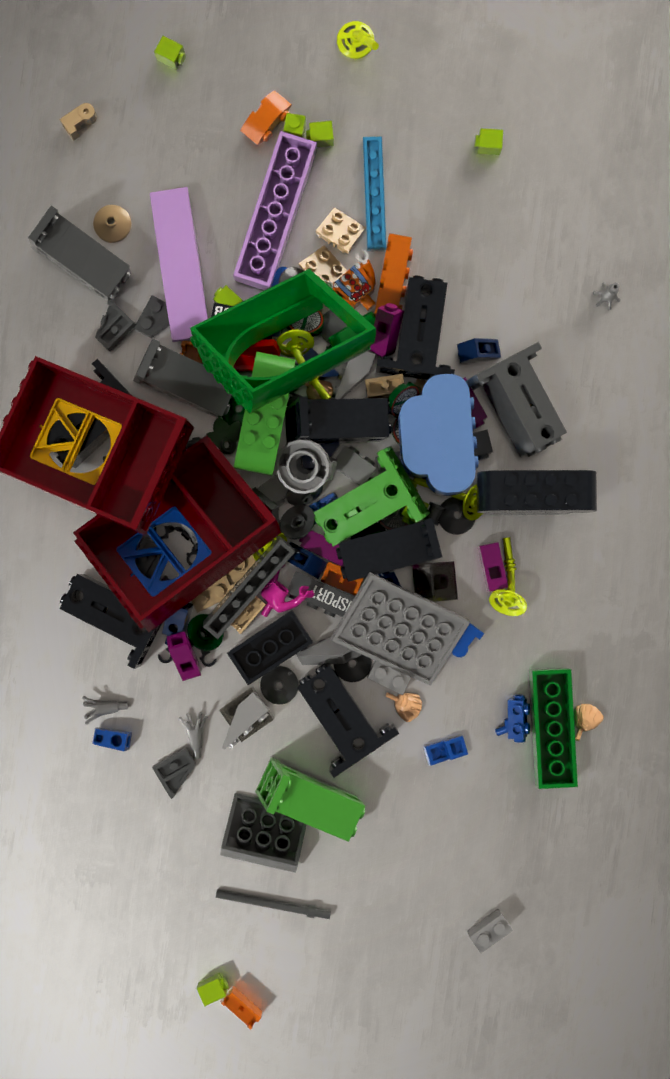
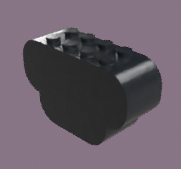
[477,470,597,515]

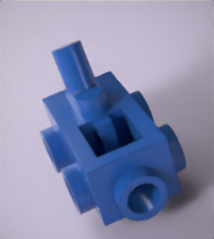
[495,694,530,743]

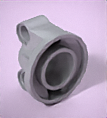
[276,439,338,494]

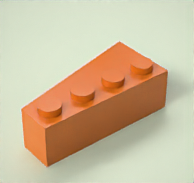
[374,233,413,317]

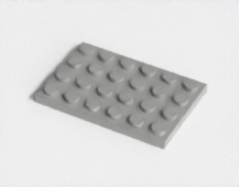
[331,572,470,686]

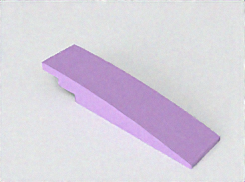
[150,187,208,342]

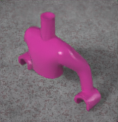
[261,564,314,617]

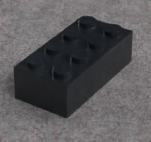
[227,610,313,685]

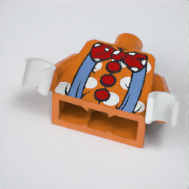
[324,249,376,311]

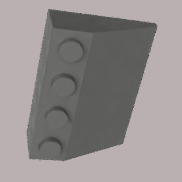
[220,793,307,873]

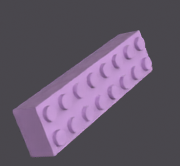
[233,131,317,290]

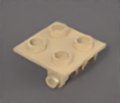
[315,207,366,254]
[298,245,347,284]

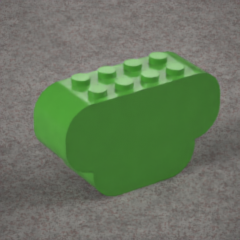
[234,351,296,476]

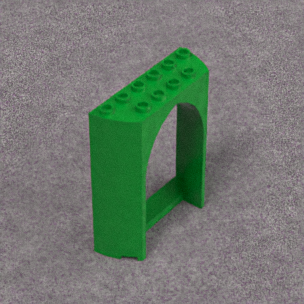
[190,269,376,414]

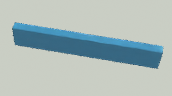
[363,137,386,251]

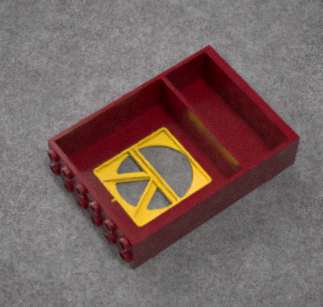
[0,356,194,536]

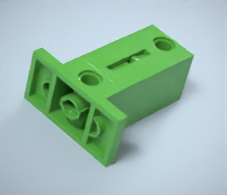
[314,446,430,546]
[255,757,365,842]

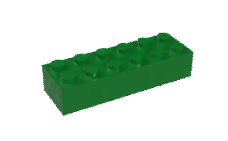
[529,668,578,789]

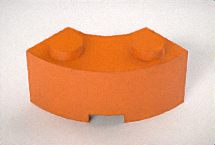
[240,90,292,145]

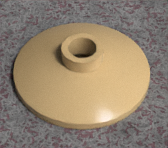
[93,205,131,243]

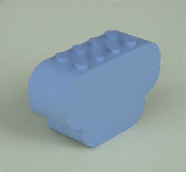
[398,374,478,496]

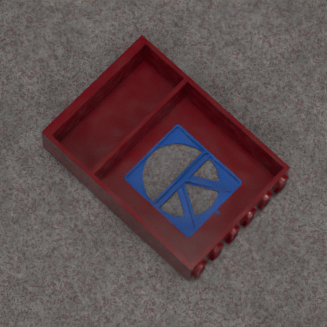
[73,435,281,632]

